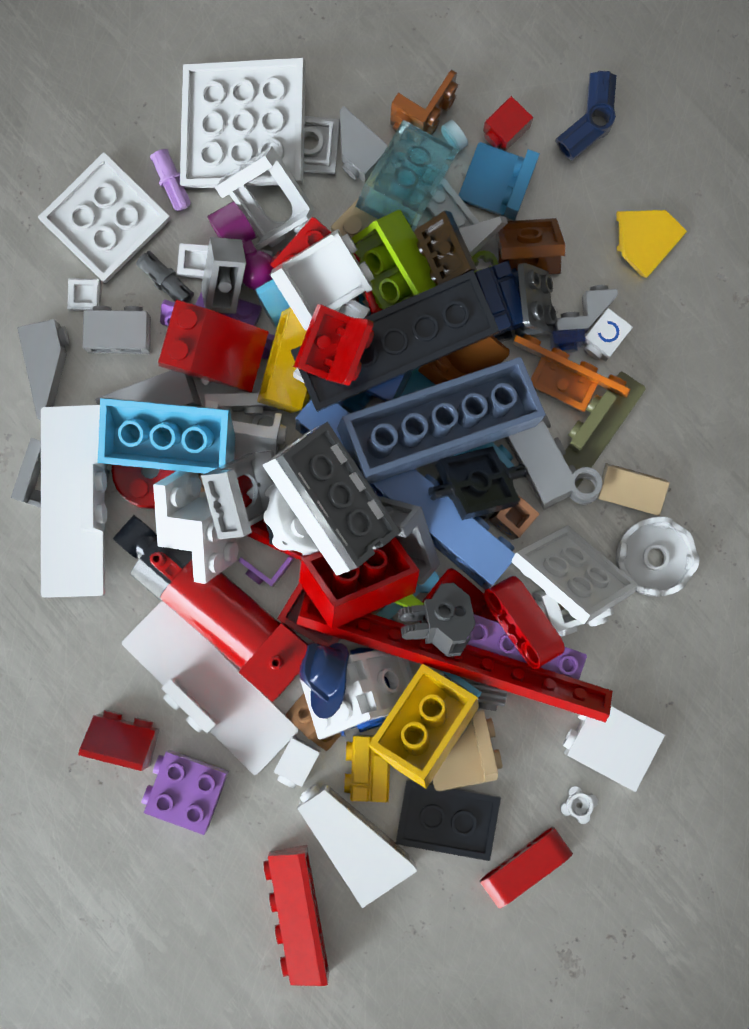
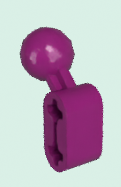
[207,201,274,290]

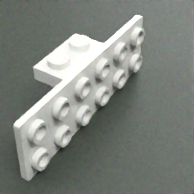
[41,405,107,598]
[122,601,299,775]

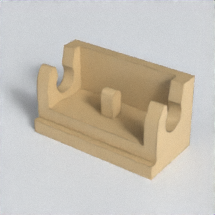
[598,463,669,516]

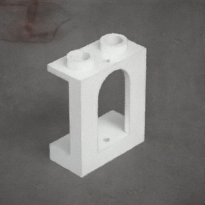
[215,146,315,250]

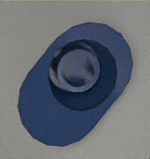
[299,643,349,719]

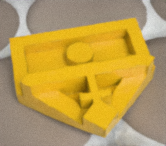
[616,210,687,277]

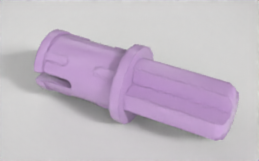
[150,149,191,211]

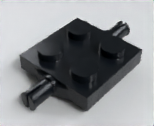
[428,446,527,520]

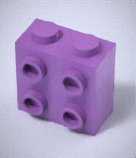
[142,750,229,835]

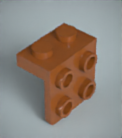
[390,70,459,143]

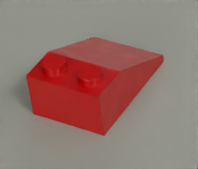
[158,300,269,393]

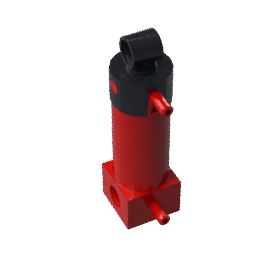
[113,515,309,702]

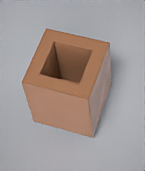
[488,495,540,540]

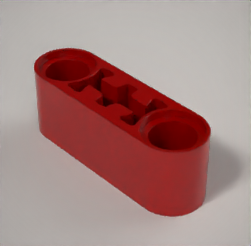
[484,576,565,669]
[479,827,573,908]

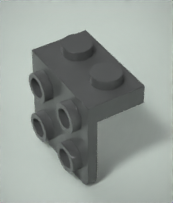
[515,263,557,338]

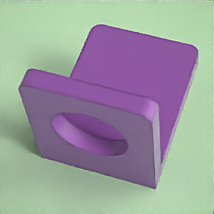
[238,556,295,587]

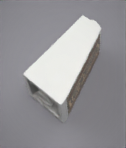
[297,784,417,908]

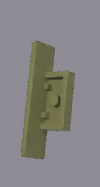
[563,371,646,488]

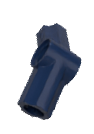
[555,71,617,161]

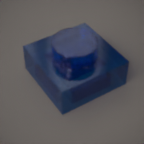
[550,329,585,353]

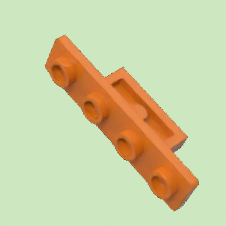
[513,334,631,413]

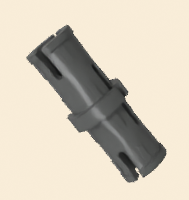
[136,251,194,303]

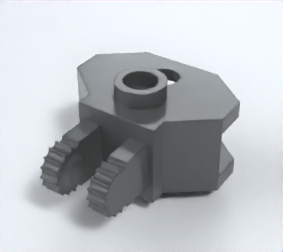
[398,583,476,657]

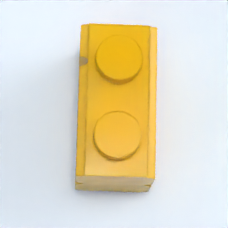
[344,734,390,803]

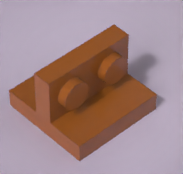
[496,218,565,274]

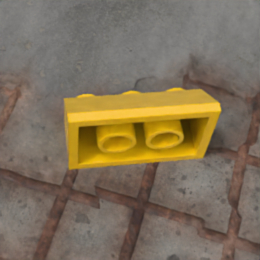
[369,664,479,789]

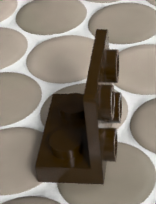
[414,211,477,286]

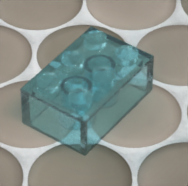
[355,120,459,232]

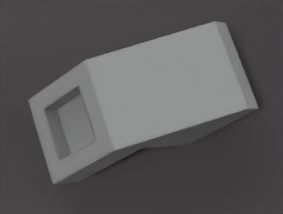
[554,285,618,336]

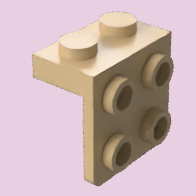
[432,710,503,792]

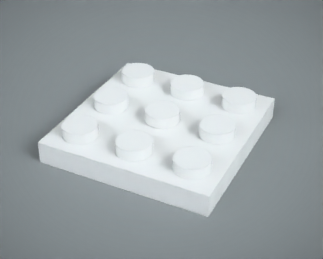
[38,152,171,284]
[511,525,639,624]

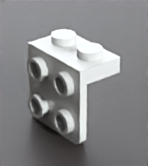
[533,589,614,636]

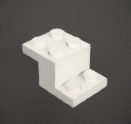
[153,471,239,583]

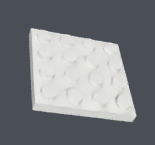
[180,58,306,189]

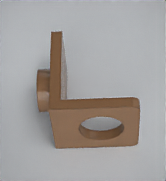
[286,693,341,751]

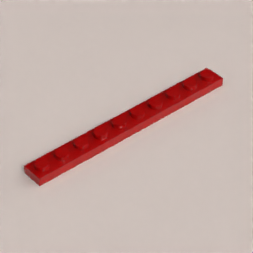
[296,593,613,723]

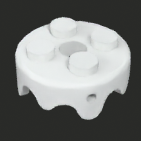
[263,483,320,555]
[616,517,699,597]

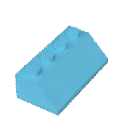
[98,398,236,474]

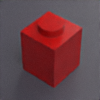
[483,96,533,151]

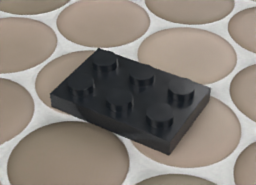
[395,780,501,861]

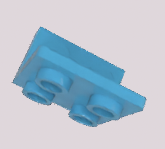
[459,142,540,221]

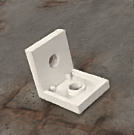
[300,650,413,739]

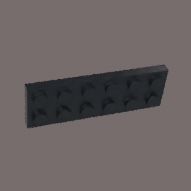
[290,270,500,412]

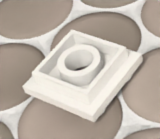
[304,116,340,175]

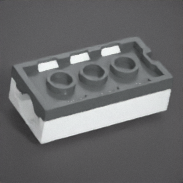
[263,421,400,575]

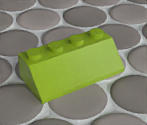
[351,209,437,309]

